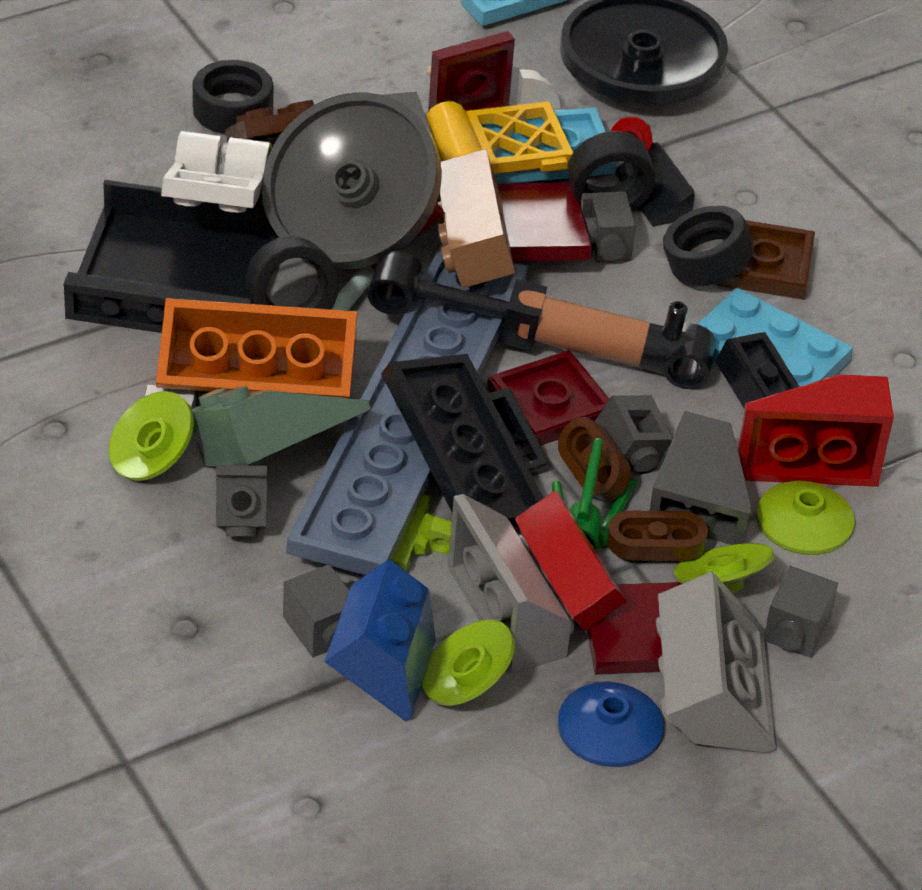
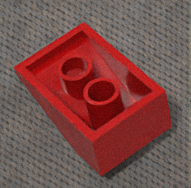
[738,374,894,487]

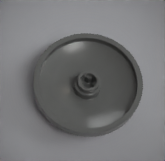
[262,92,442,269]

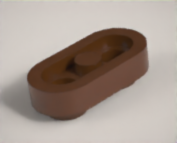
[558,417,631,501]
[607,510,708,561]

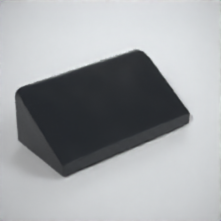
[615,142,695,226]
[716,332,799,410]

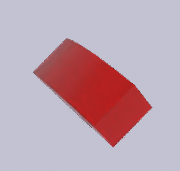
[515,490,627,631]

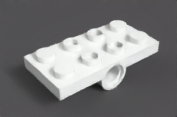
[161,131,272,212]

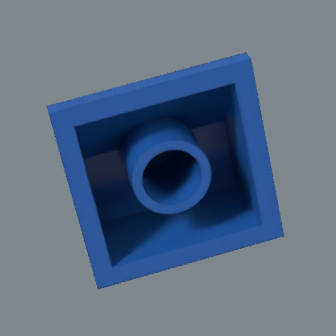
[324,559,436,721]

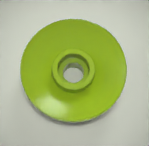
[109,391,194,481]
[756,481,855,555]
[674,543,774,593]
[422,620,515,706]

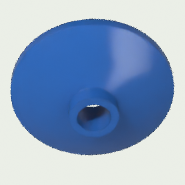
[558,682,664,767]

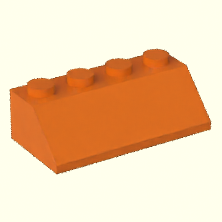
[156,298,357,398]

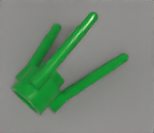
[552,438,637,550]

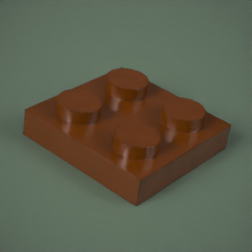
[225,100,314,143]

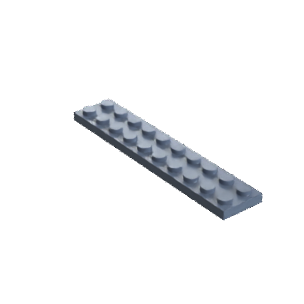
[286,245,528,575]

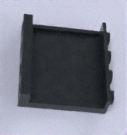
[63,180,280,333]

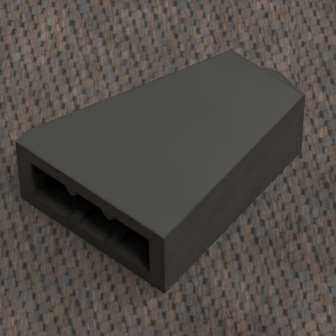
[649,411,752,545]

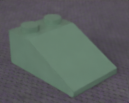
[192,386,371,467]

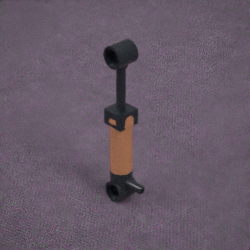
[367,250,716,389]

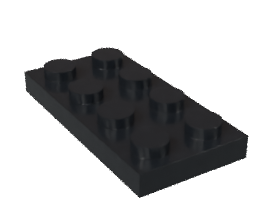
[381,354,544,527]

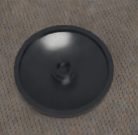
[560,0,728,105]

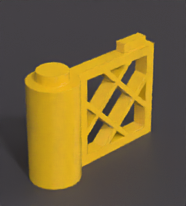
[426,101,573,174]

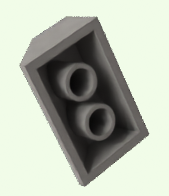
[448,494,574,674]
[656,571,775,753]

